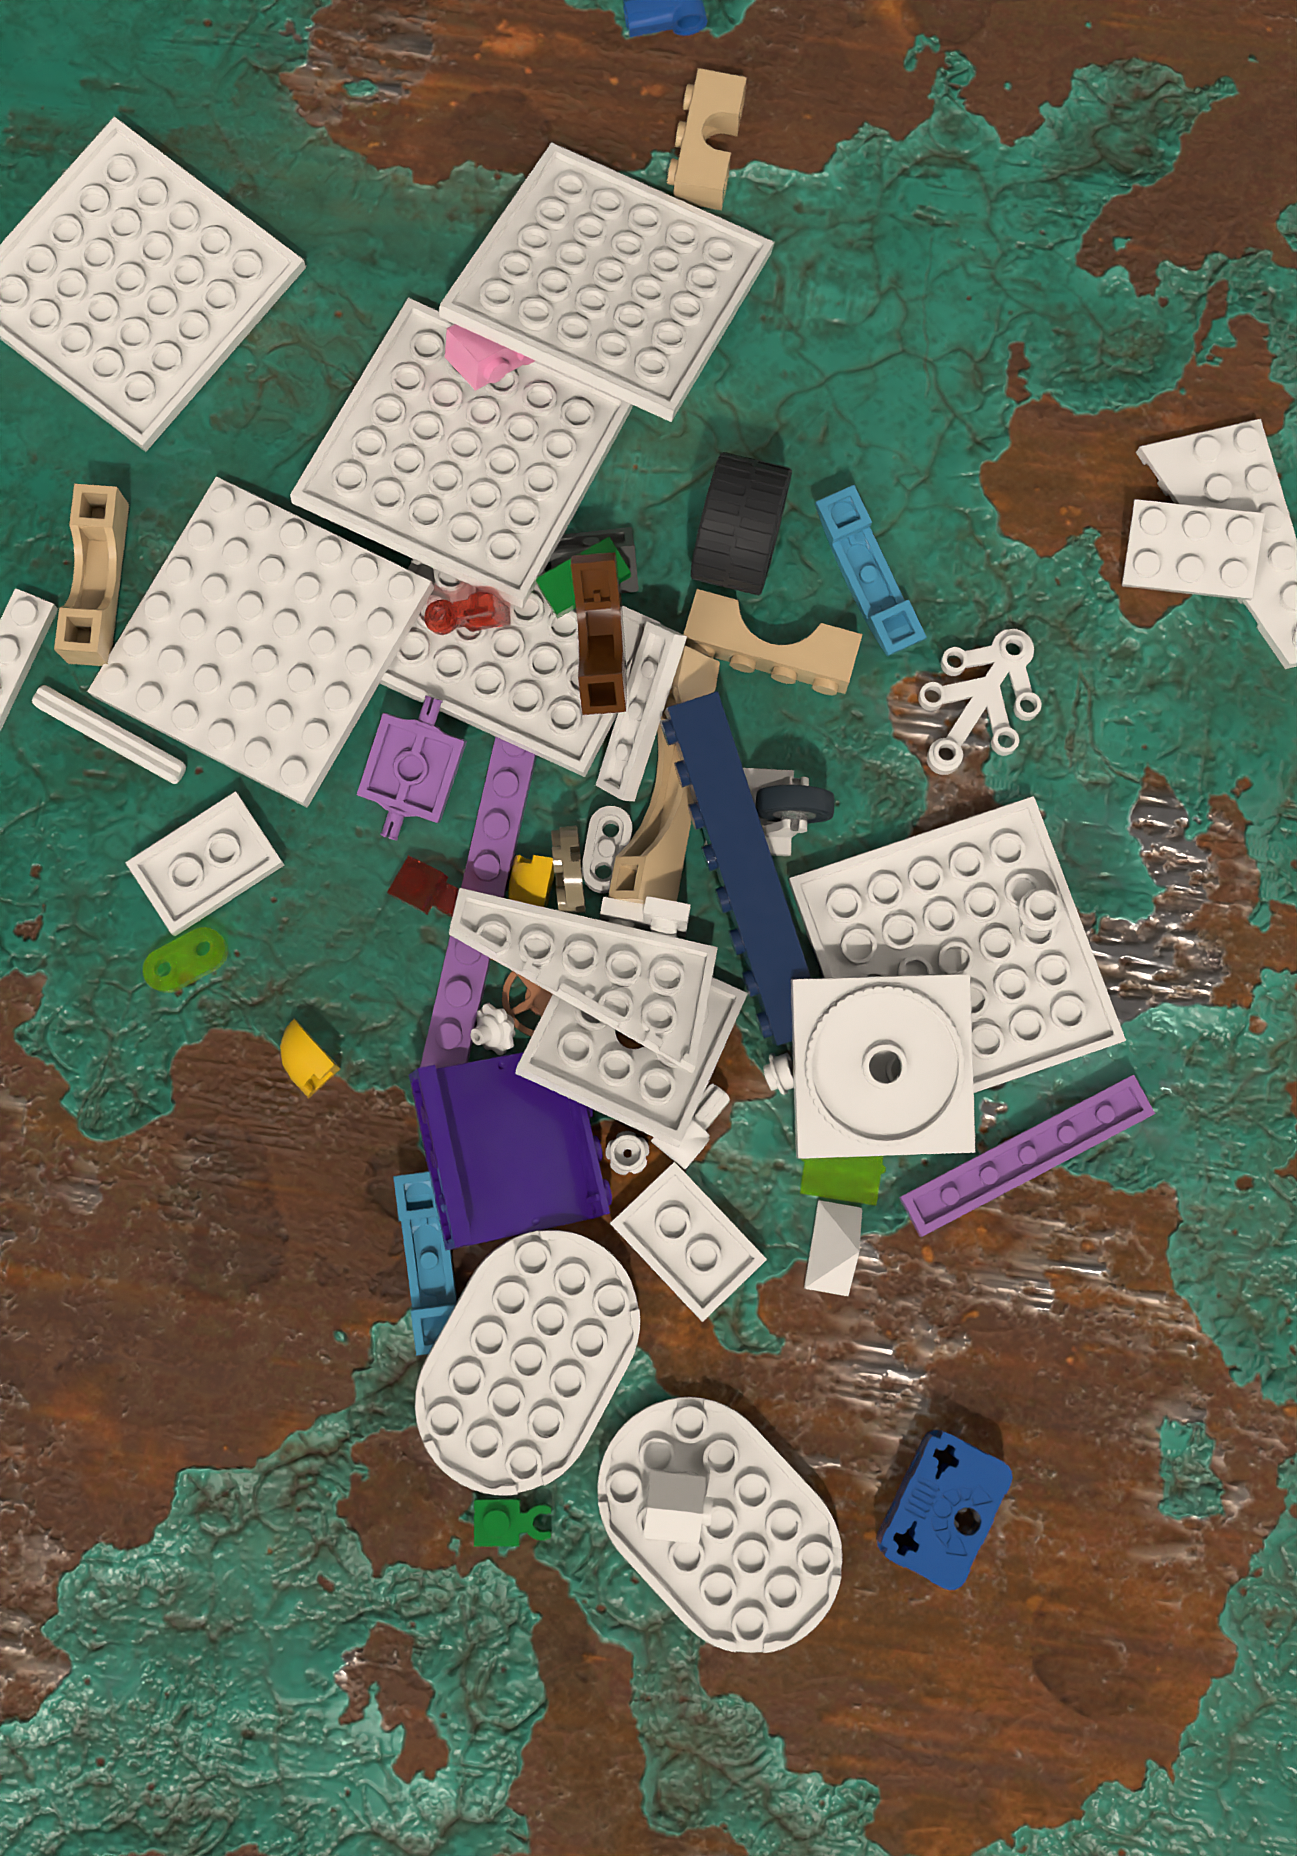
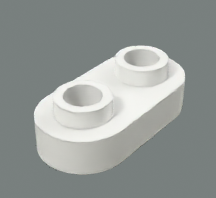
[581,806,632,893]

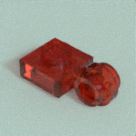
[424,592,511,635]
[387,855,459,917]

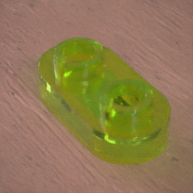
[142,927,228,993]

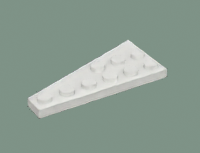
[1136,419,1297,669]
[449,888,718,1074]

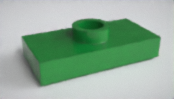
[536,536,631,619]

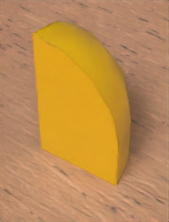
[508,855,555,908]
[280,1018,341,1098]

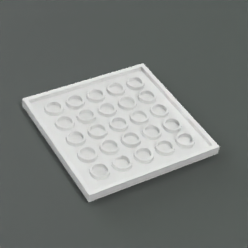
[0,117,306,452]
[439,143,774,422]
[290,298,633,609]
[87,477,435,808]
[788,796,1126,1093]

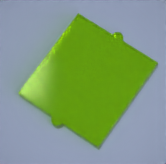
[800,1156,886,1206]

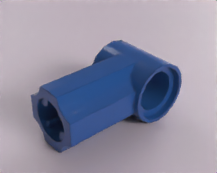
[623,0,708,37]

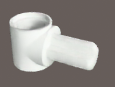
[651,1084,730,1170]

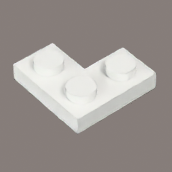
[600,896,691,938]

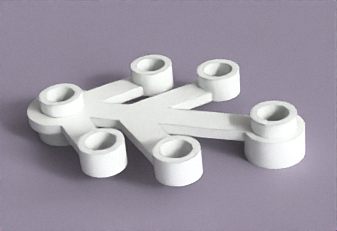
[918,629,1041,775]

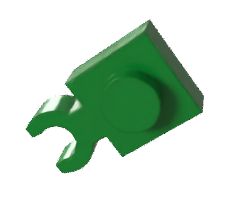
[474,1498,552,1547]

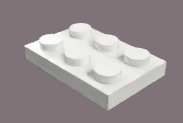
[1122,499,1265,601]
[125,791,284,936]
[610,1162,767,1322]

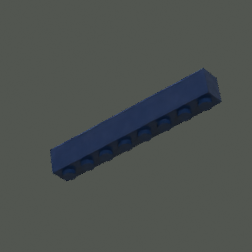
[660,691,811,1046]

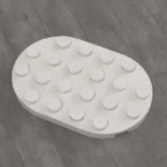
[415,1230,640,1495]
[598,1397,842,1653]

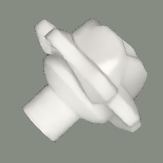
[470,1003,515,1055]

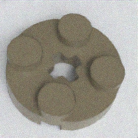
[551,825,586,914]

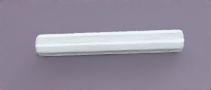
[32,685,187,784]

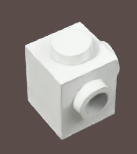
[643,1471,713,1544]

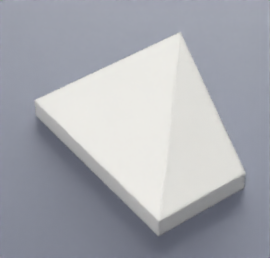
[804,1200,862,1296]

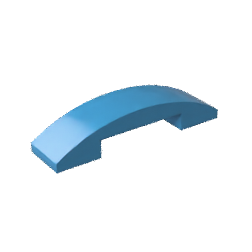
[815,485,927,657]
[393,1171,457,1356]

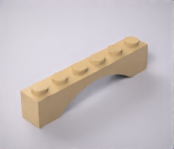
[608,646,720,904]

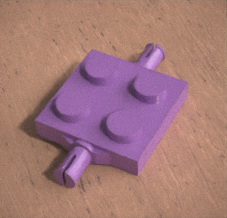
[357,695,467,840]

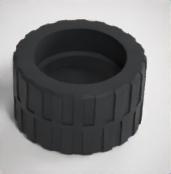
[690,452,792,596]

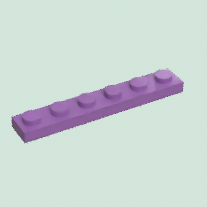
[899,1075,1155,1237]

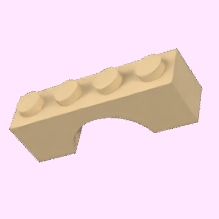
[54,484,129,666]
[683,589,863,695]

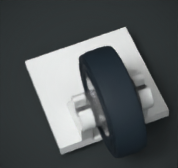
[705,768,835,856]

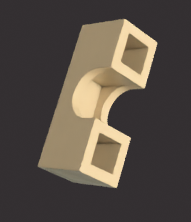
[667,68,747,211]

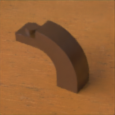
[571,552,627,715]

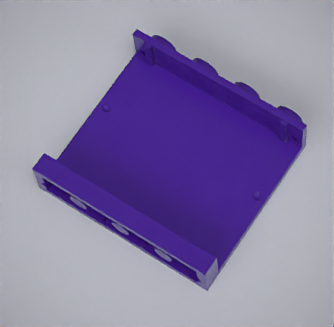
[409,1052,612,1251]

